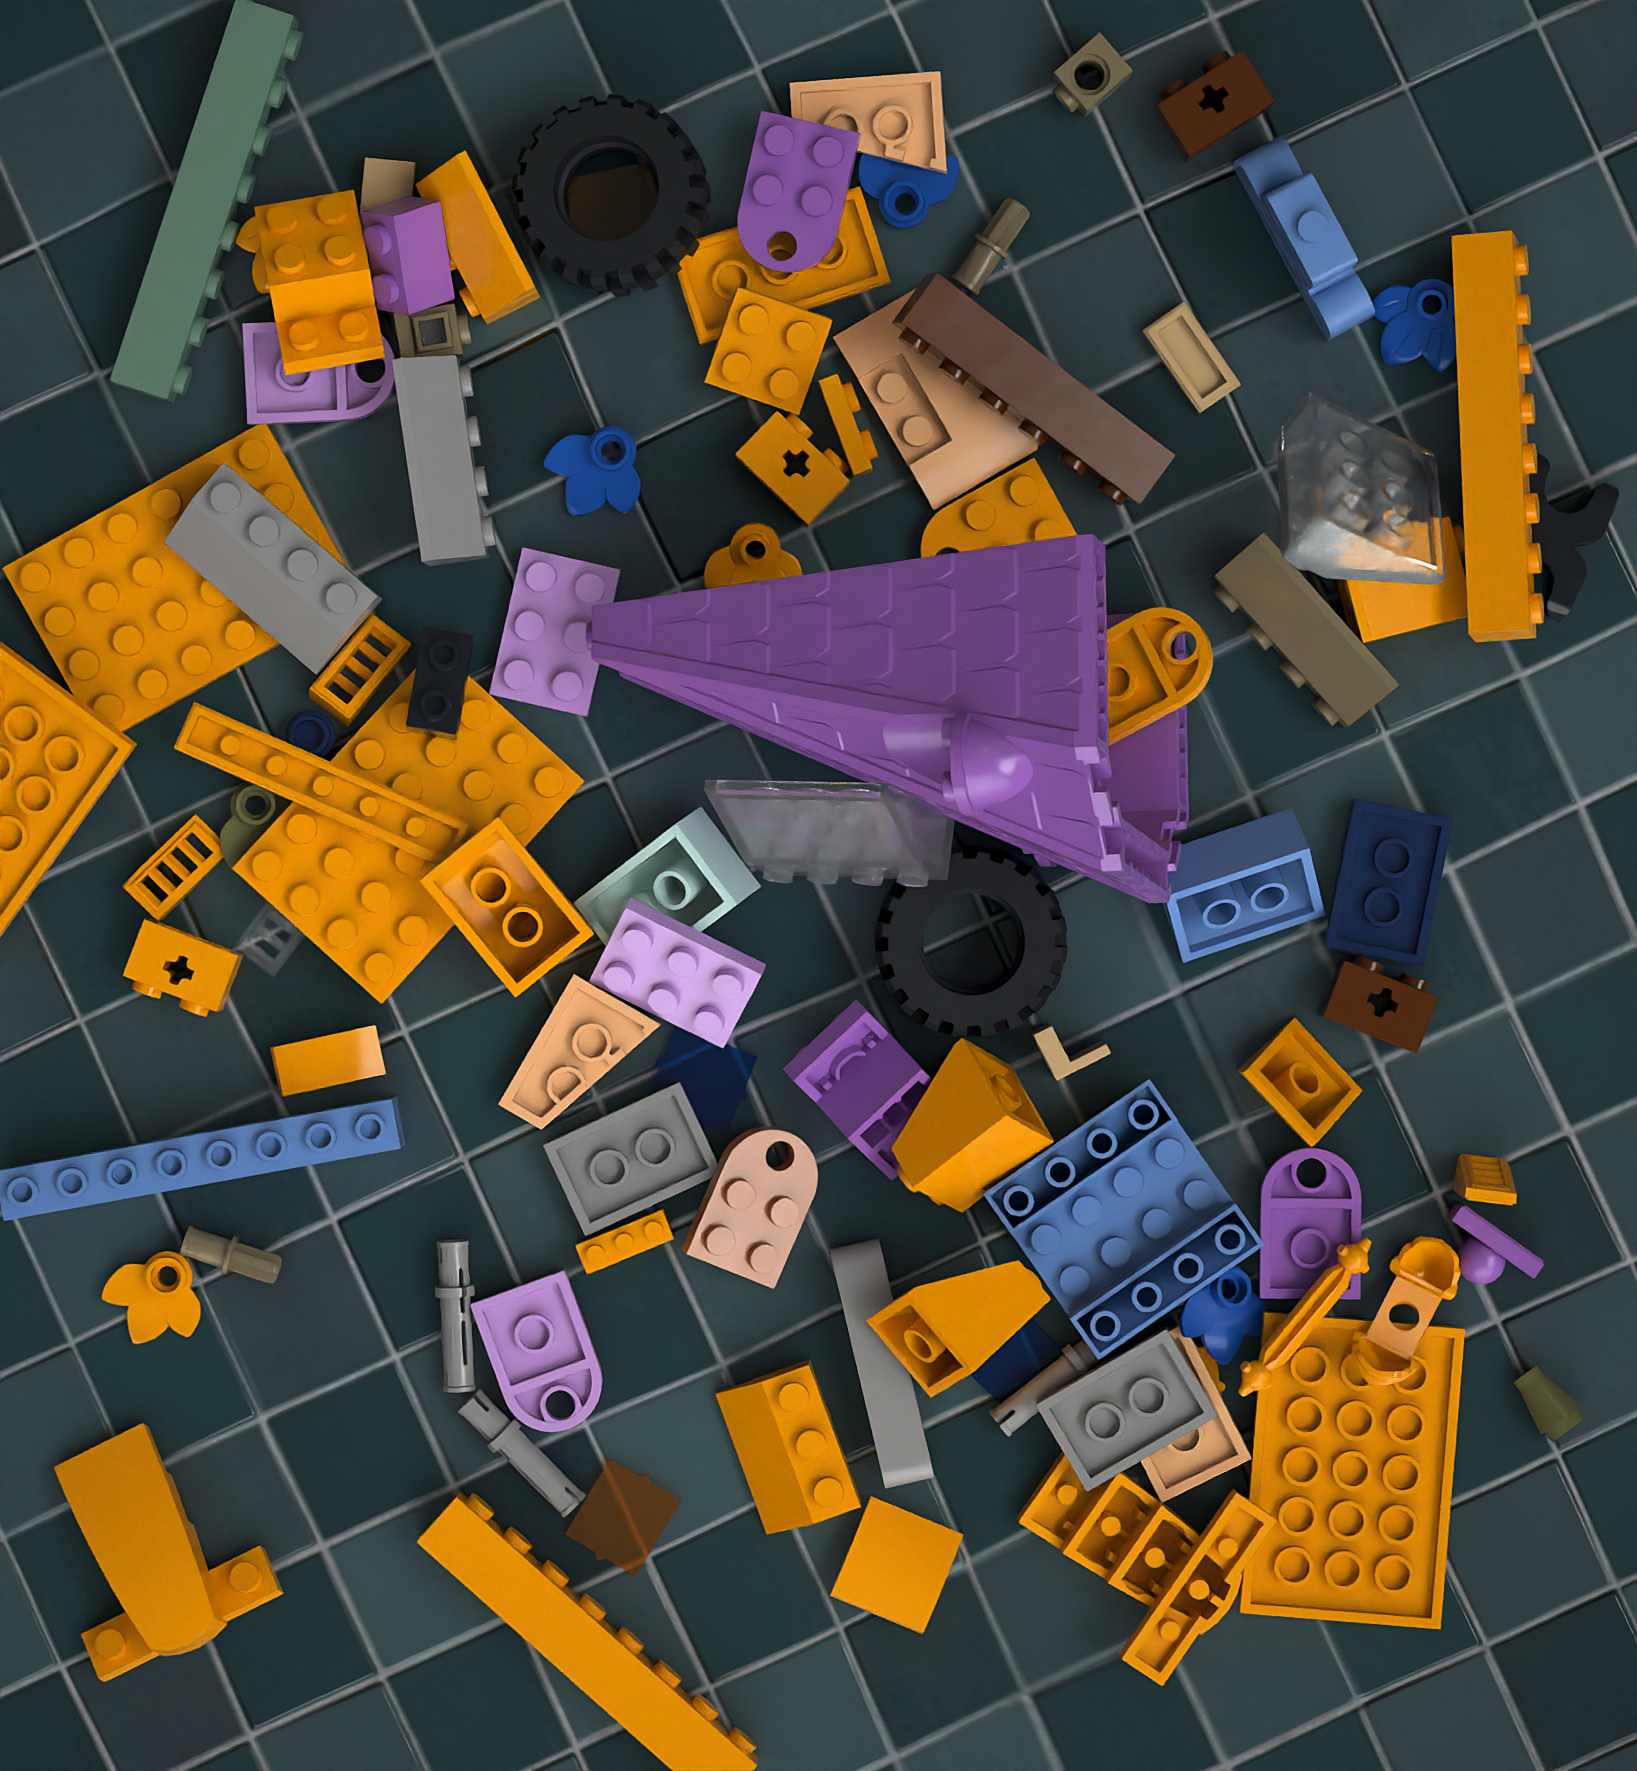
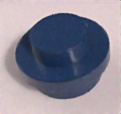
[285,710,336,758]

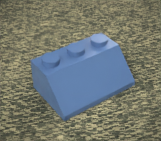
[1163,808,1325,963]

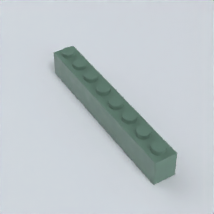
[110,0,303,404]

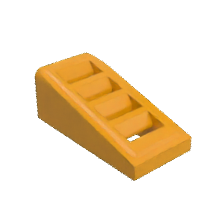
[309,613,411,727]
[122,814,224,921]
[1453,1154,1517,1206]

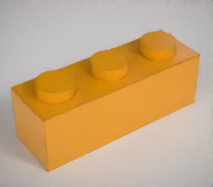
[575,1208,675,1275]

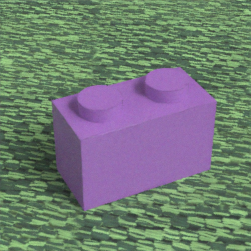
[362,196,455,315]

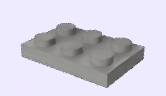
[543,1081,718,1236]
[1036,1327,1218,1492]

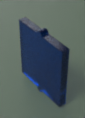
[648,1026,758,1133]
[970,1319,1064,1403]

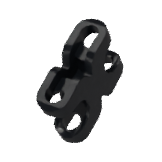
[1529,453,1619,622]

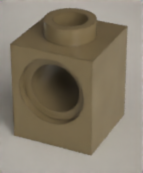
[1052,32,1133,117]

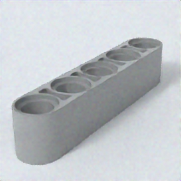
[830,1238,934,1489]

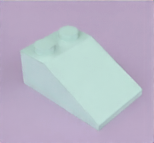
[574,806,761,946]

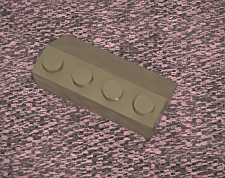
[1212,532,1399,728]

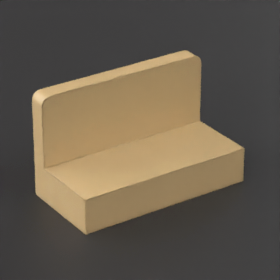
[1030,1023,1111,1081]

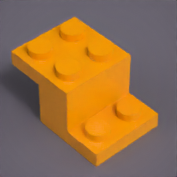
[254,190,385,375]

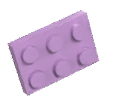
[489,547,621,717]
[589,897,766,1048]

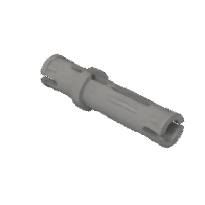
[435,1239,476,1393]
[989,1339,1127,1437]
[457,1389,586,1518]

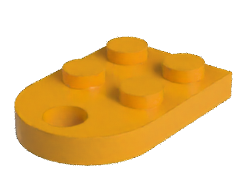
[920,458,1077,558]
[1107,607,1213,746]

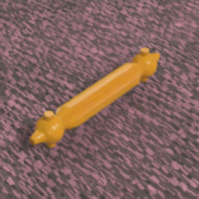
[1238,1237,1372,1397]

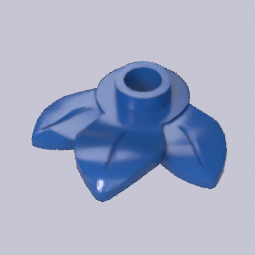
[859,154,959,229]
[1372,278,1456,372]
[543,426,641,516]
[1180,1266,1268,1365]

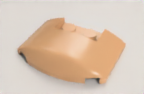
[833,289,1038,511]

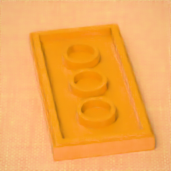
[677,186,891,345]

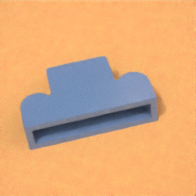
[1232,136,1375,342]

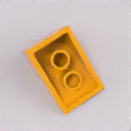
[419,816,594,998]

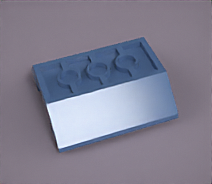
[983,1079,1264,1360]

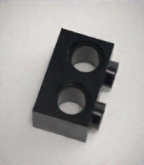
[406,626,475,740]

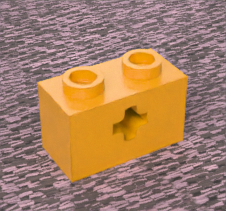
[735,411,850,527]
[122,918,244,1017]

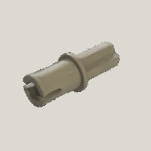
[951,198,1030,296]
[180,1225,282,1284]

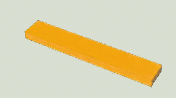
[174,702,473,865]

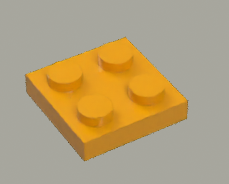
[704,285,833,415]

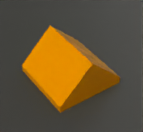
[1237,1017,1363,1147]

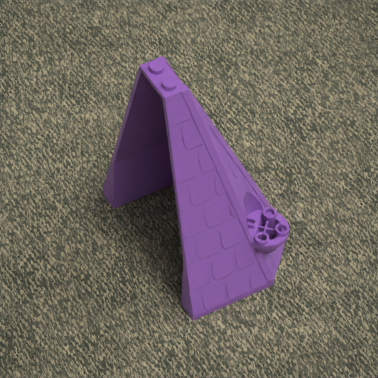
[586,534,1189,903]

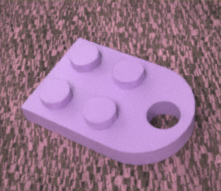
[242,322,396,426]
[470,1269,603,1432]

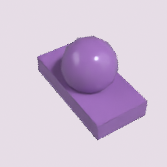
[1446,1202,1544,1285]

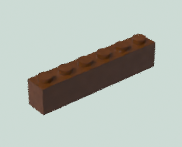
[892,273,1175,506]

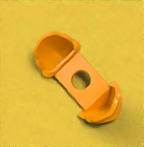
[1352,1236,1461,1386]

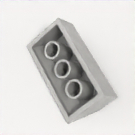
[392,355,496,567]
[164,463,383,675]

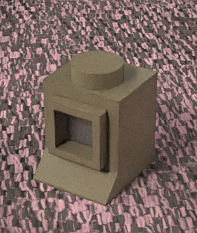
[393,304,472,358]

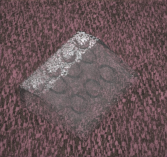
[1277,392,1446,585]
[704,780,955,887]

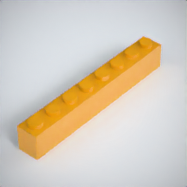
[1451,230,1544,642]
[417,1491,758,1771]

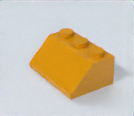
[415,150,541,325]
[715,1359,861,1535]

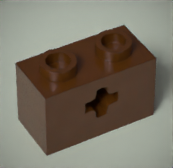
[1154,50,1275,162]
[1319,955,1439,1054]

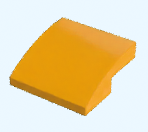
[830,1496,964,1634]

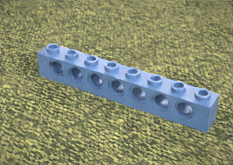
[0,1096,406,1221]

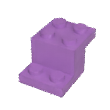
[783,999,933,1181]

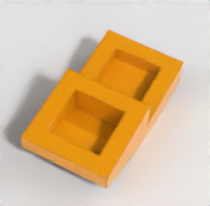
[270,1025,386,1097]

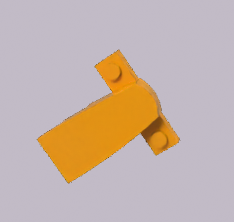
[54,1423,284,1682]
[1016,1451,1277,1686]

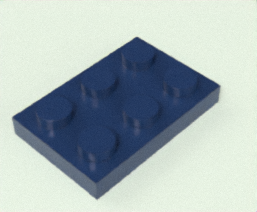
[1323,799,1453,967]

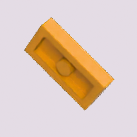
[819,374,878,479]

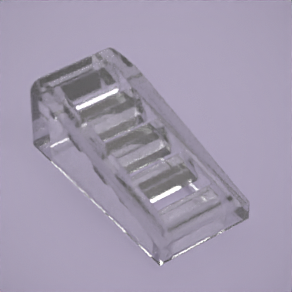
[234,901,306,977]

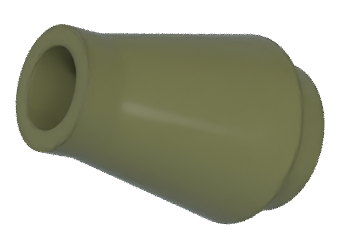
[1514,1365,1585,1442]

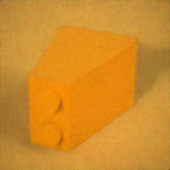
[1328,516,1468,644]
[891,1038,1054,1213]
[866,1260,1051,1397]

